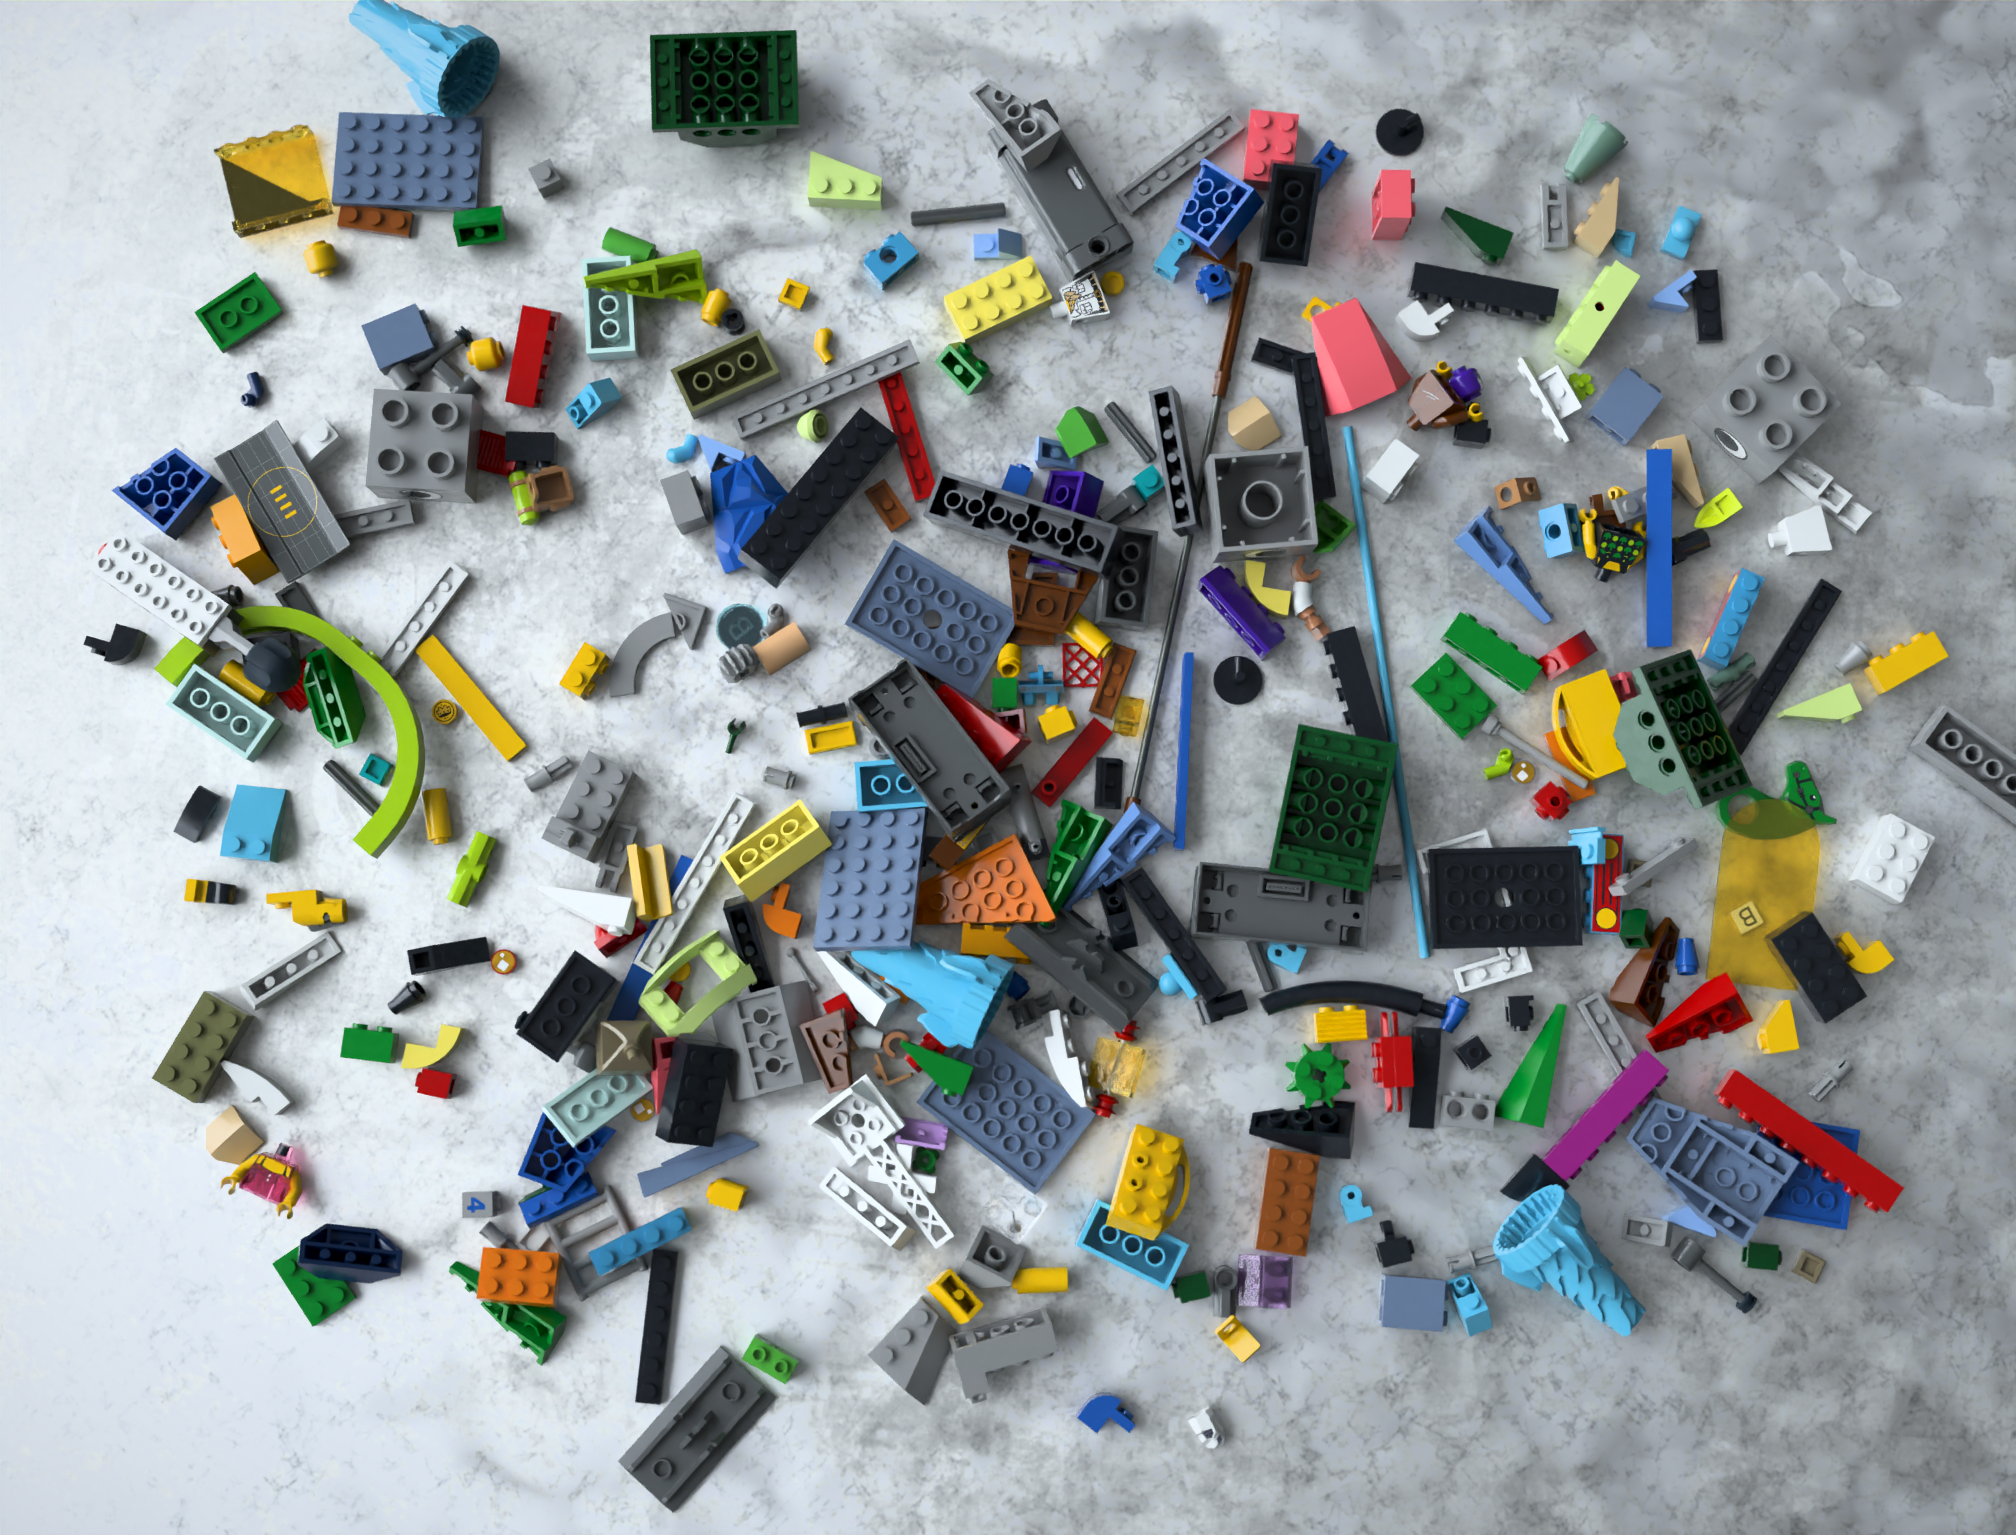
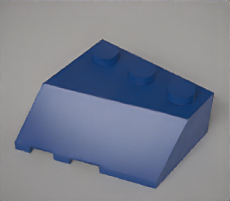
[111,448,222,540]
[518,1102,617,1193]

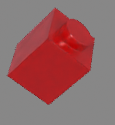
[415,1068,457,1099]

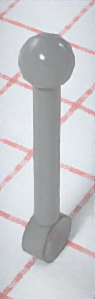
[786,947,819,993]

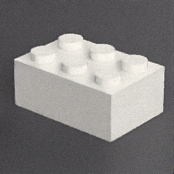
[1848,814,1936,905]

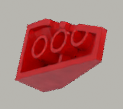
[1646,972,1754,1053]

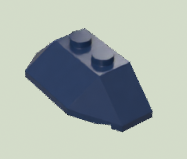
[297,1223,403,1284]

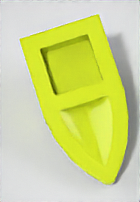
[1694,488,1744,528]

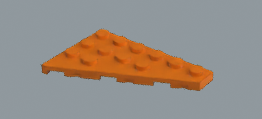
[915,834,1058,925]

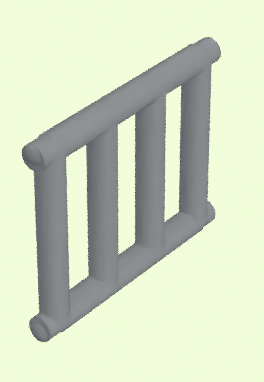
[544,1185,648,1301]

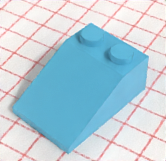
[220,784,287,863]

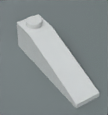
[293,418,346,472]
[538,885,636,936]
[240,931,341,1012]
[818,951,901,1026]
[819,1167,916,1252]

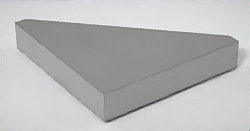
[663,593,708,650]

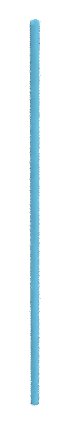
[1342,426,1430,958]

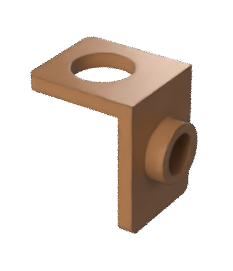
[1494,477,1541,509]
[874,1053,914,1086]

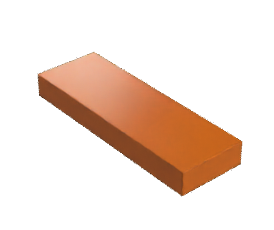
[1543,726,1596,803]

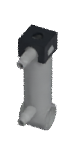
[999,764,1051,862]

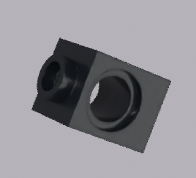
[1452,1035,1492,1070]

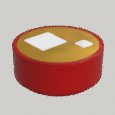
[491,949,517,975]

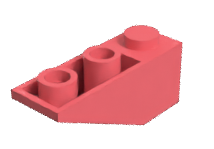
[651,1036,679,1114]

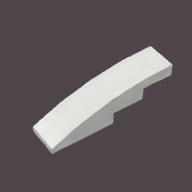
[1778,451,1872,534]

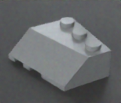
[868,1297,958,1405]

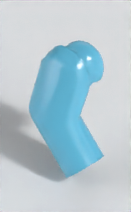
[666,434,698,464]

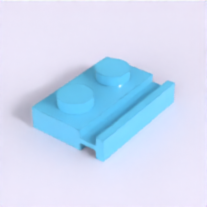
[1568,827,1606,866]

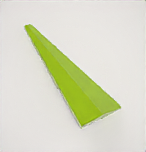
[583,249,707,305]

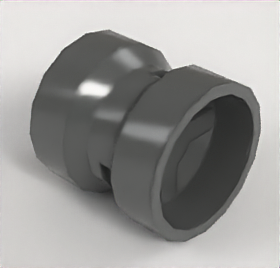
[1066,995,1091,1019]

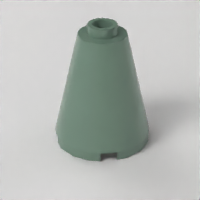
[1563,114,1629,184]

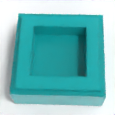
[359,753,394,786]

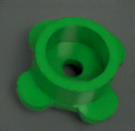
[912,1146,940,1174]

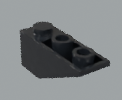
[1097,878,1138,952]
[407,937,491,976]

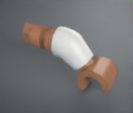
[1290,555,1330,641]
[848,1025,911,1058]

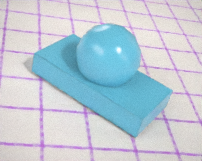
[1660,206,1702,260]
[1159,954,1199,1000]

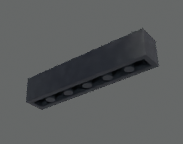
[1407,262,1559,325]
[1149,386,1203,537]
[1321,626,1396,769]

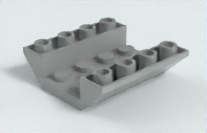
[711,980,822,1102]

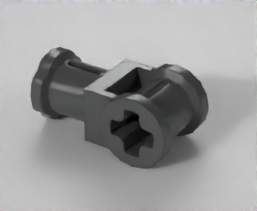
[1007,989,1060,1030]

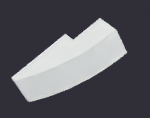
[220,1060,296,1115]

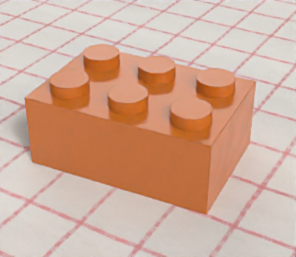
[476,1247,563,1308]

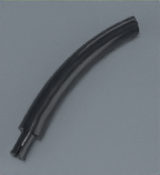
[1259,980,1446,1020]

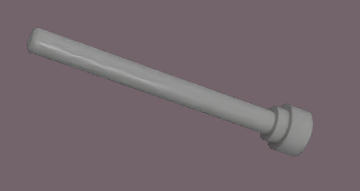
[1481,713,1589,789]

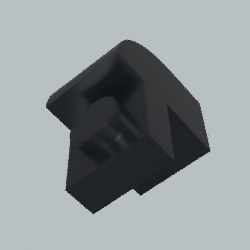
[83,623,147,665]

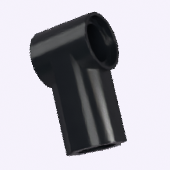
[1672,528,1711,566]
[1195,990,1248,1026]

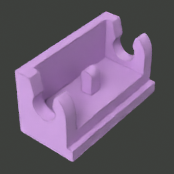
[895,1116,949,1150]

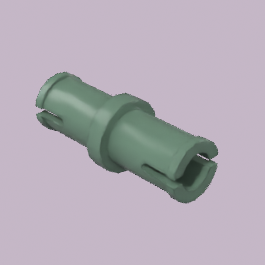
[1707,652,1756,692]

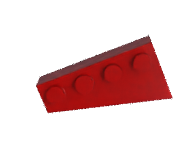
[505,305,561,408]

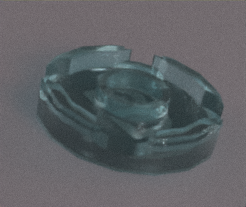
[716,604,765,650]

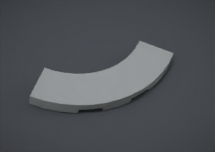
[609,612,676,698]

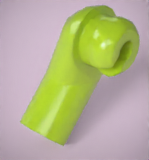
[1483,748,1514,780]

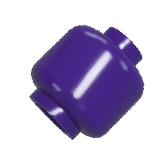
[1448,365,1484,403]

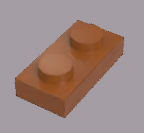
[864,478,911,533]

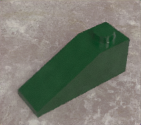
[1441,207,1514,266]

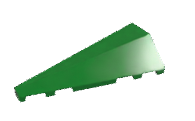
[1038,799,1113,928]
[1494,1004,1567,1128]

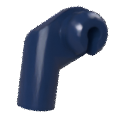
[241,372,264,408]

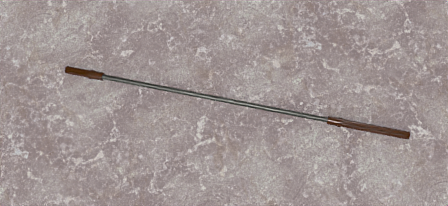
[1121,262,1253,818]

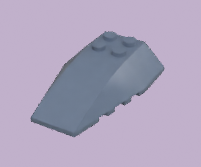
[1626,1097,1799,1247]

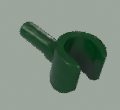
[725,718,746,754]

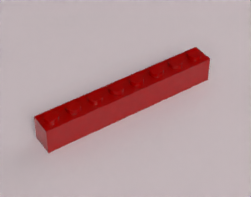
[1713,1069,1904,1213]

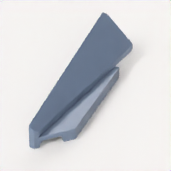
[637,1132,760,1198]

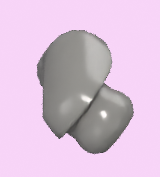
[760,603,784,639]

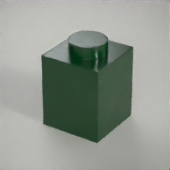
[1619,908,1654,949]
[1741,1241,1782,1271]
[1171,1270,1211,1304]

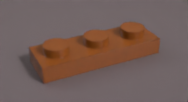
[337,206,414,239]

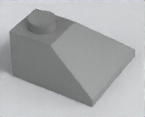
[957,1225,1027,1289]

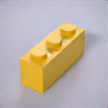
[1863,631,1949,695]

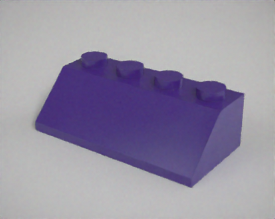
[1029,470,1104,574]
[1197,565,1286,660]

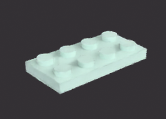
[542,1068,653,1148]

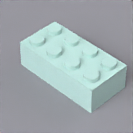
[582,256,639,361]
[165,664,283,763]

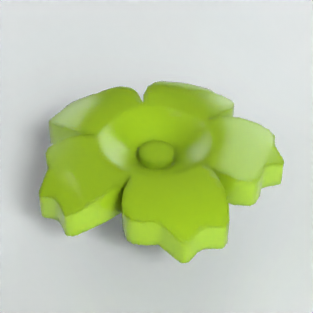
[1568,372,1595,401]

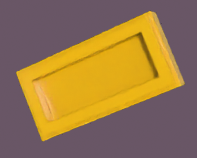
[805,721,858,755]

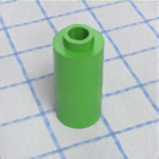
[602,227,659,263]

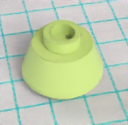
[797,409,829,443]

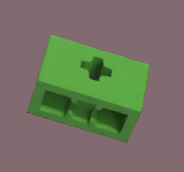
[742,1334,800,1384]

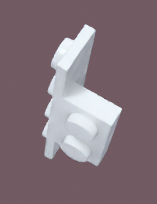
[1518,357,1583,443]

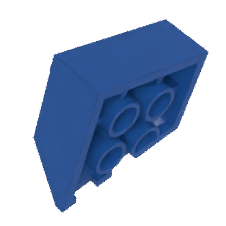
[1175,158,1265,260]

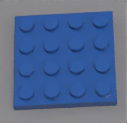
[1756,1122,1860,1230]

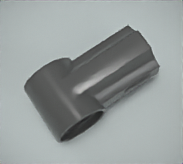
[432,356,482,396]
[1096,485,1148,525]
[1213,1265,1238,1318]

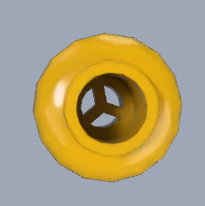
[303,240,339,278]
[467,337,505,372]

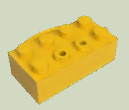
[1552,669,1626,781]
[1106,1124,1190,1241]

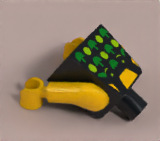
[1578,508,1647,582]

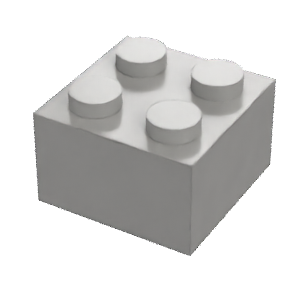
[660,470,711,535]

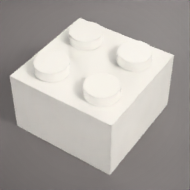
[1361,438,1419,504]

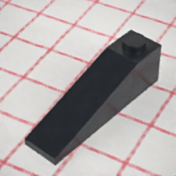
[723,894,775,993]
[1408,1027,1441,1129]

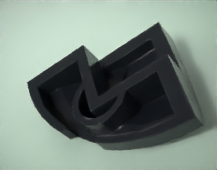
[1499,1153,1570,1202]

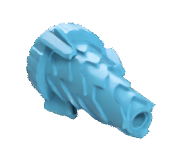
[349,0,500,118]
[851,940,1015,1049]
[1493,1184,1646,1337]

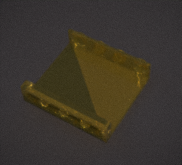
[214,124,334,238]

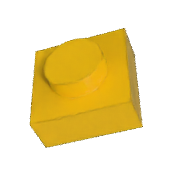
[778,278,810,311]

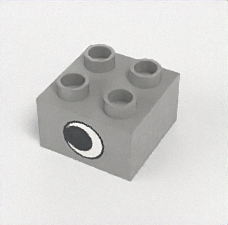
[1688,335,1843,484]
[365,389,484,504]
[1203,446,1318,563]

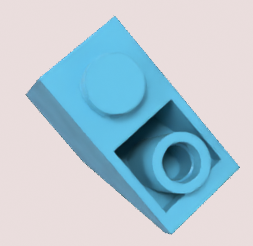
[565,378,623,429]
[1446,1273,1493,1337]

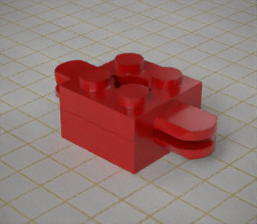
[1370,1011,1414,1113]

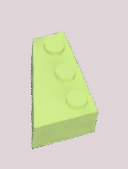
[808,151,883,210]

